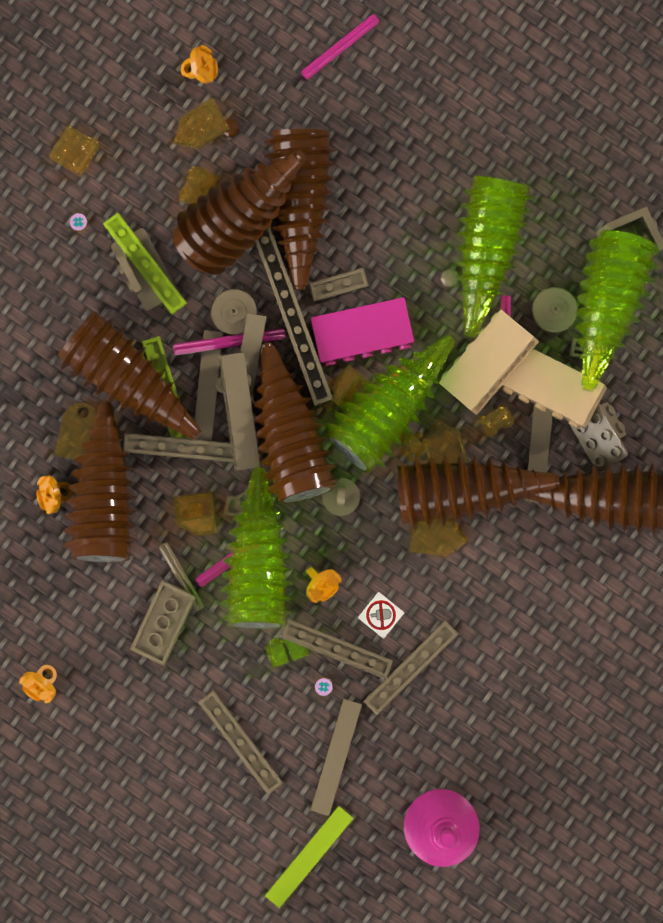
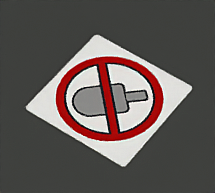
[358,592,404,639]

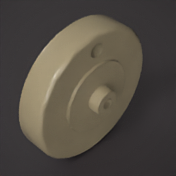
[532,287,578,333]
[211,289,257,335]

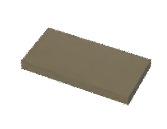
[130,580,197,666]

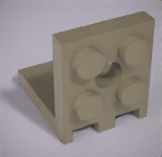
[596,206,663,259]

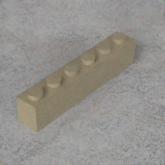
[218,352,262,470]

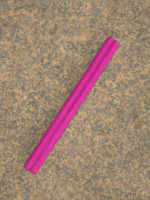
[172,328,286,355]

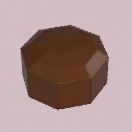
[221,118,240,138]

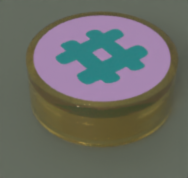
[69,212,88,232]
[314,677,333,697]

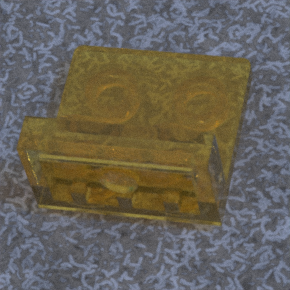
[49,126,101,177]

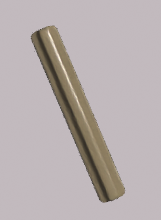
[159,542,204,611]

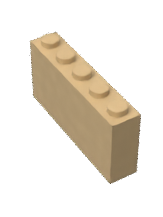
[439,310,539,415]
[501,349,607,429]

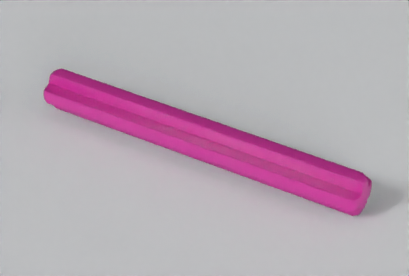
[301,14,379,79]

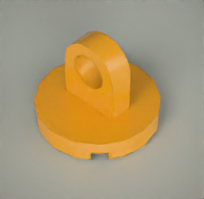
[181,45,218,84]
[36,475,74,514]
[306,566,341,603]
[19,665,57,703]

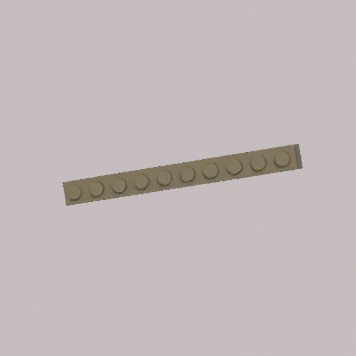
[255,227,334,407]

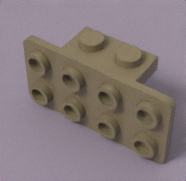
[111,228,178,311]
[567,402,628,472]

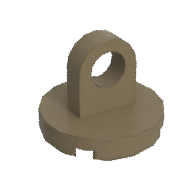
[322,478,360,516]

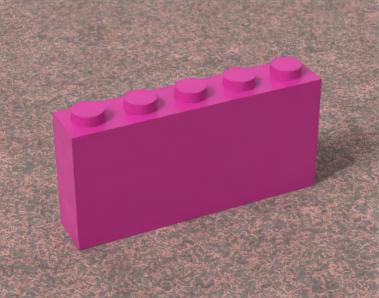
[311,297,414,366]

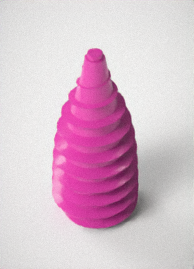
[404,789,480,867]

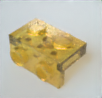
[178,166,219,204]

